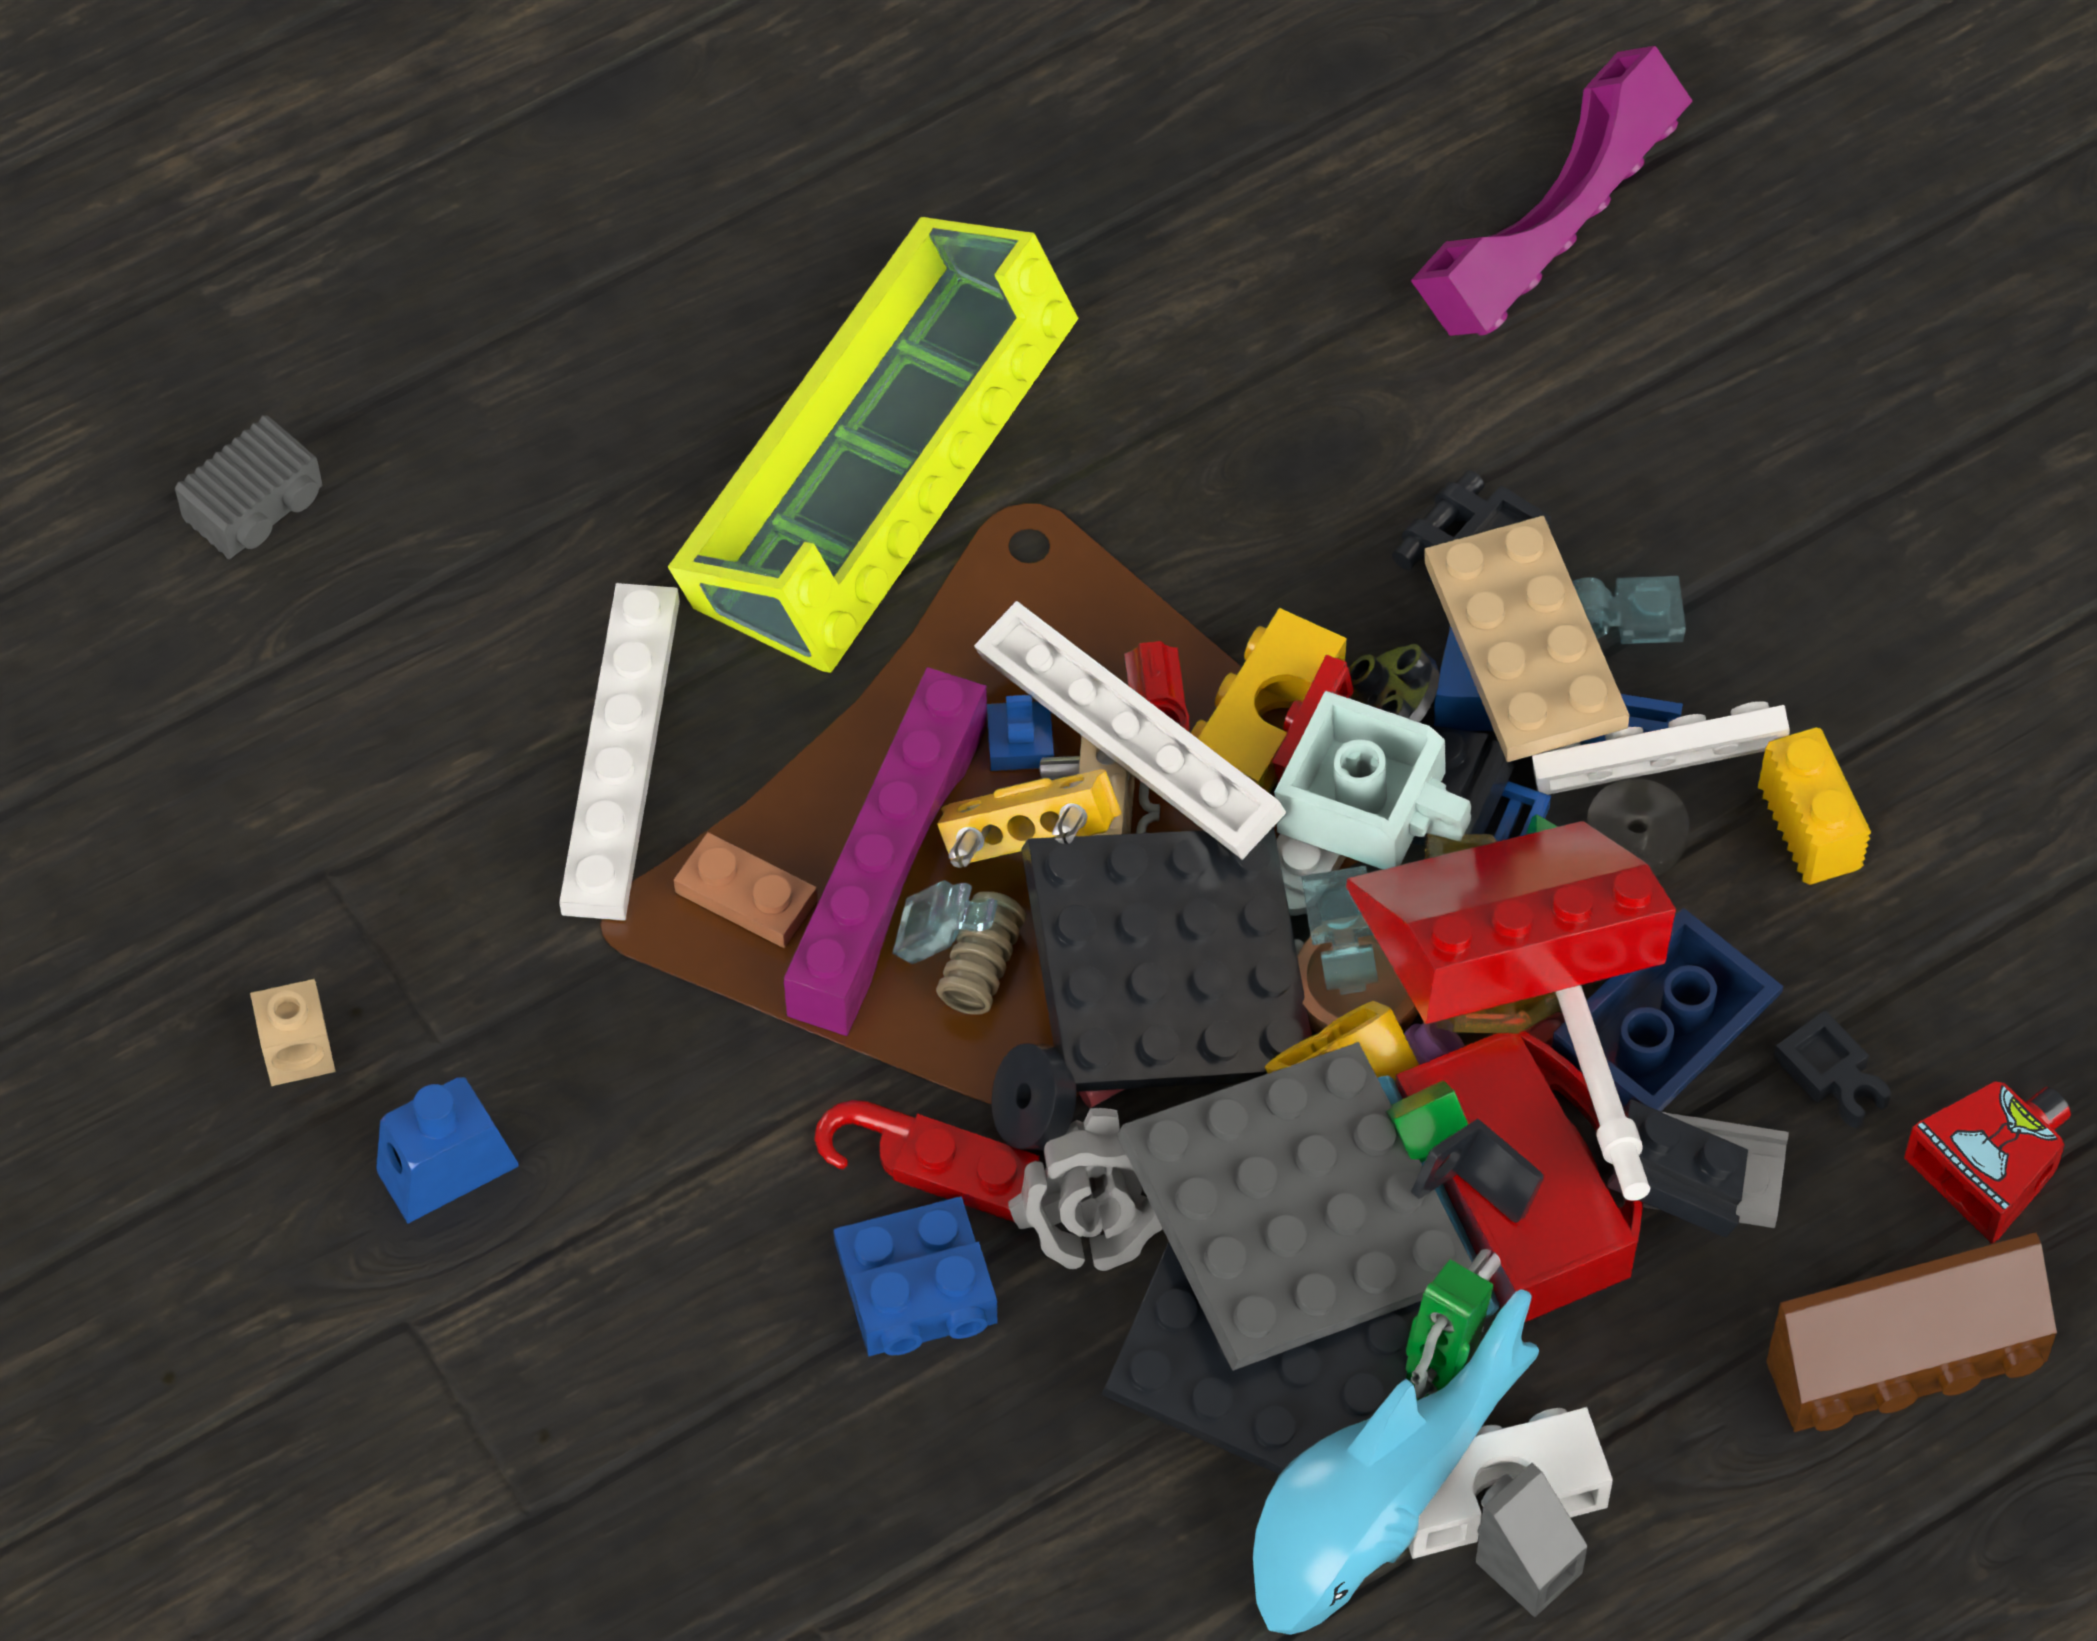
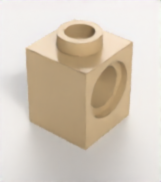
[250,979,336,1086]

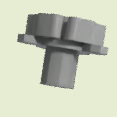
[1008,1108,1163,1271]

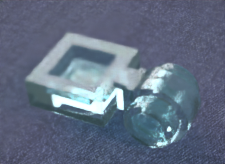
[1572,576,1686,644]
[1301,866,1378,995]

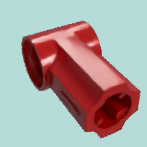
[1124,641,1190,733]

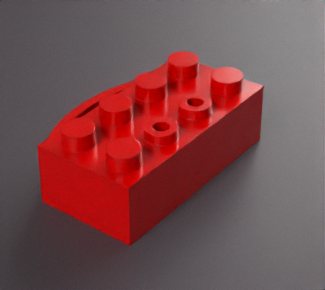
[1395,1026,1642,1322]

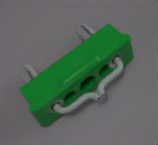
[1405,1249,1501,1401]

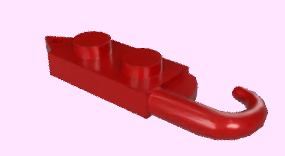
[814,1100,1040,1223]

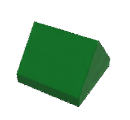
[1386,1080,1468,1163]

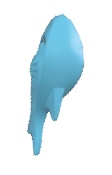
[1253,1289,1539,1635]

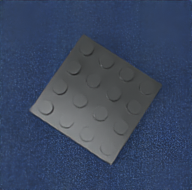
[1117,1042,1472,1370]

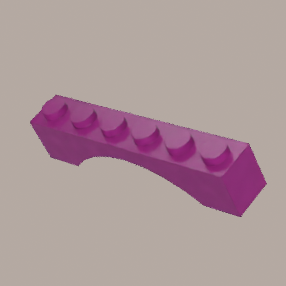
[1411,46,1692,336]
[784,667,987,1036]

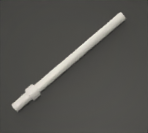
[1555,985,1650,1200]

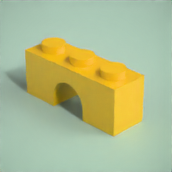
[1191,608,1347,793]

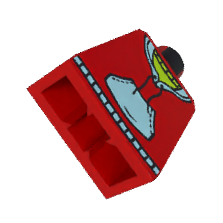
[1904,1082,2071,1244]

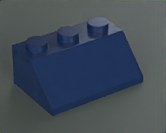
[1552,908,1783,1112]

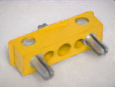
[937,769,1122,868]

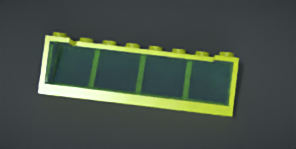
[668,217,1078,673]

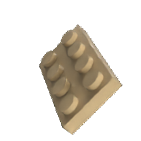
[1425,516,1629,762]

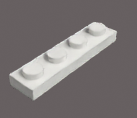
[1532,702,1790,795]

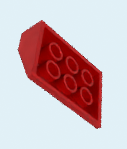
[1346,821,1676,1024]

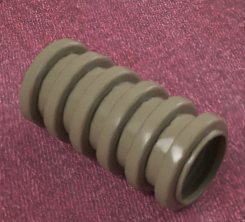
[936,892,1027,1014]

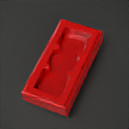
[1272,655,1354,783]

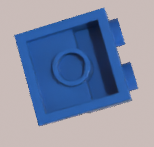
[833,1196,998,1357]

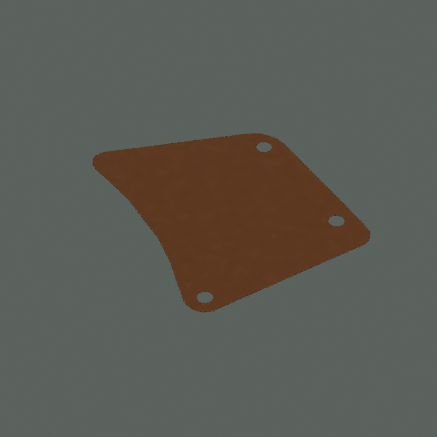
[600,503,1357,1105]

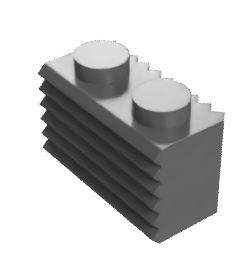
[175,415,323,559]

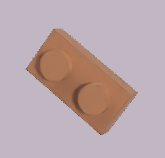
[674,832,818,948]

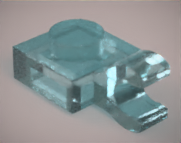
[893,880,998,964]

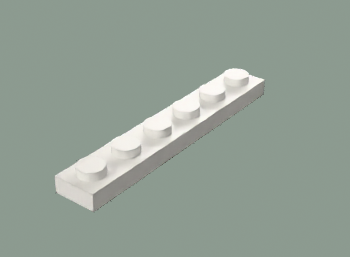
[560,583,680,920]
[974,601,1286,860]

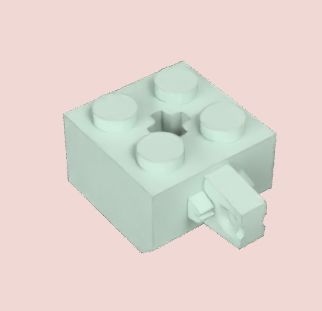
[1274,691,1471,870]

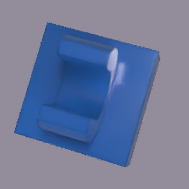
[987,695,1054,771]

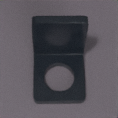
[1411,1119,1544,1222]

